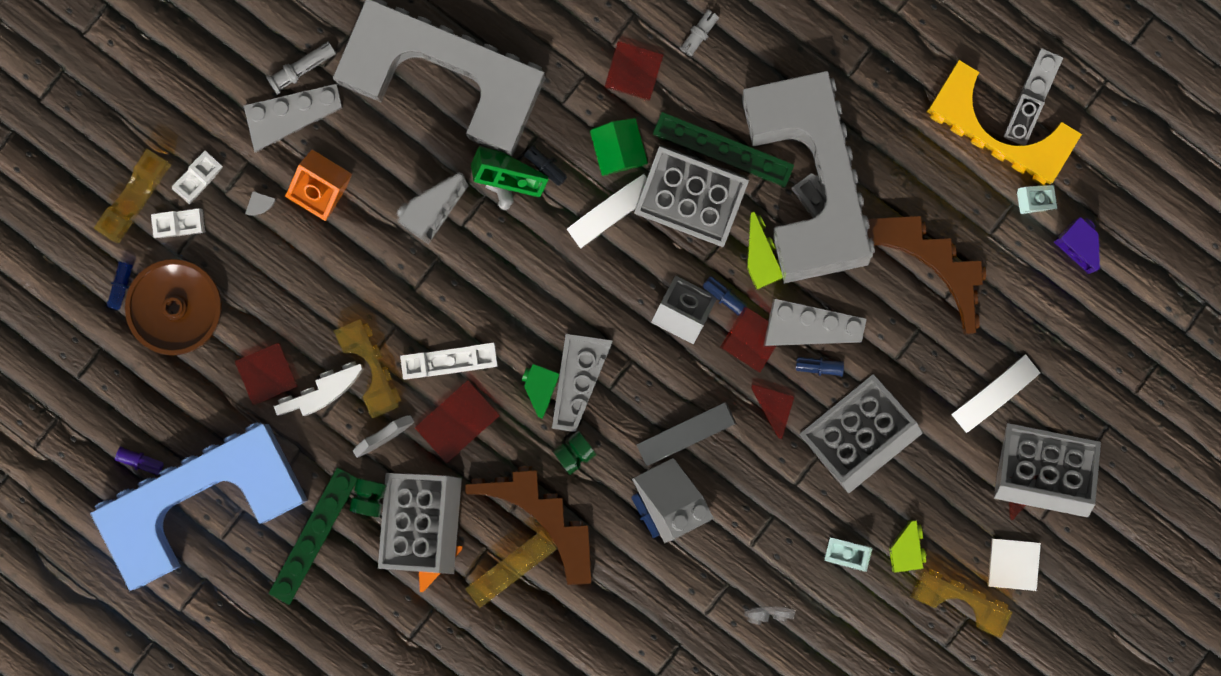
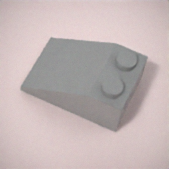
[632,458,714,543]

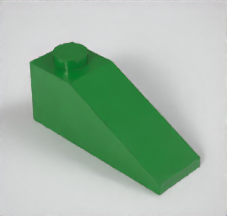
[471,146,549,197]

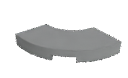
[353,415,414,458]

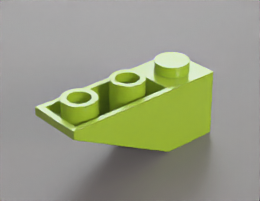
[747,212,783,290]

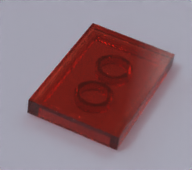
[415,380,500,463]

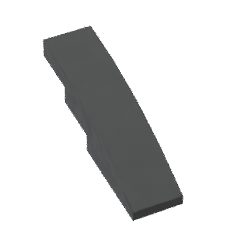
[637,402,737,466]

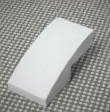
[172,151,223,204]
[151,208,205,238]

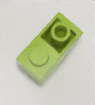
[889,520,926,572]

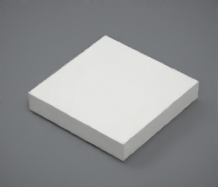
[988,538,1041,591]

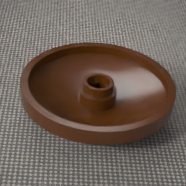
[125,259,222,355]

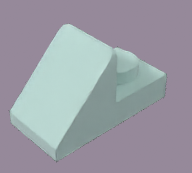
[1017,185,1057,214]
[824,537,872,572]

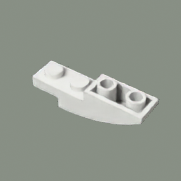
[274,361,364,416]

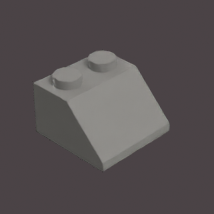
[651,275,717,344]

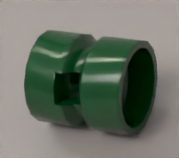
[552,431,597,475]
[349,478,387,517]

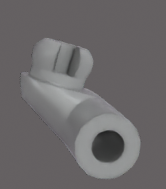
[485,185,514,210]

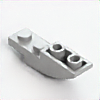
[1003,48,1063,146]

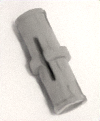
[680,9,719,57]

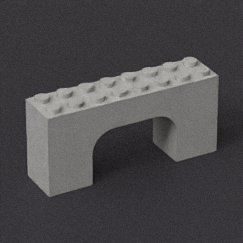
[333,0,545,157]
[742,71,874,283]

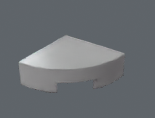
[245,192,276,216]

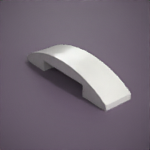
[567,174,647,249]
[400,343,498,379]
[951,354,1040,433]

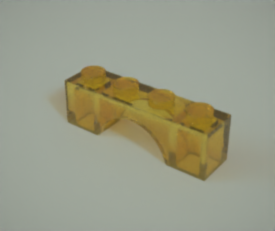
[94,149,171,244]
[334,319,402,419]
[466,529,557,608]
[911,569,1013,638]

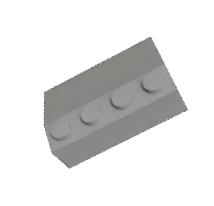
[634,145,750,247]
[397,174,468,245]
[800,374,923,494]
[994,423,1101,517]
[378,473,462,574]

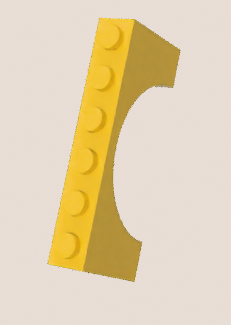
[927,60,1082,186]

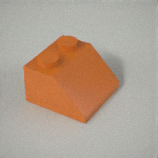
[285,150,352,221]

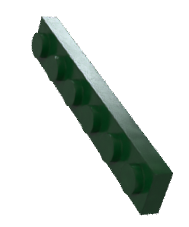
[653,112,794,188]
[268,467,357,605]

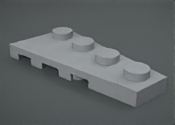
[244,84,342,153]
[764,299,866,346]
[552,334,613,432]

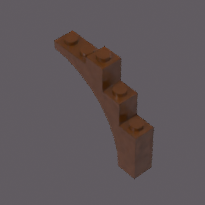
[867,216,986,334]
[465,466,591,585]

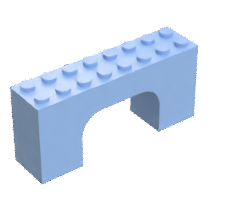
[90,422,308,591]

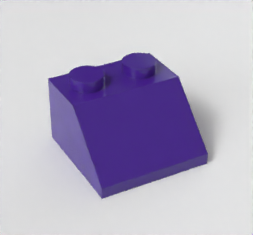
[1054,217,1100,274]

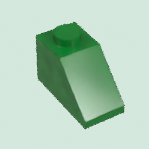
[522,364,560,419]

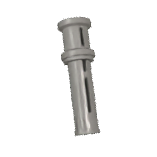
[266,41,336,95]

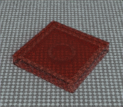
[604,41,663,101]
[720,307,777,372]
[235,343,298,405]

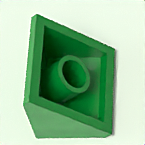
[590,118,648,176]

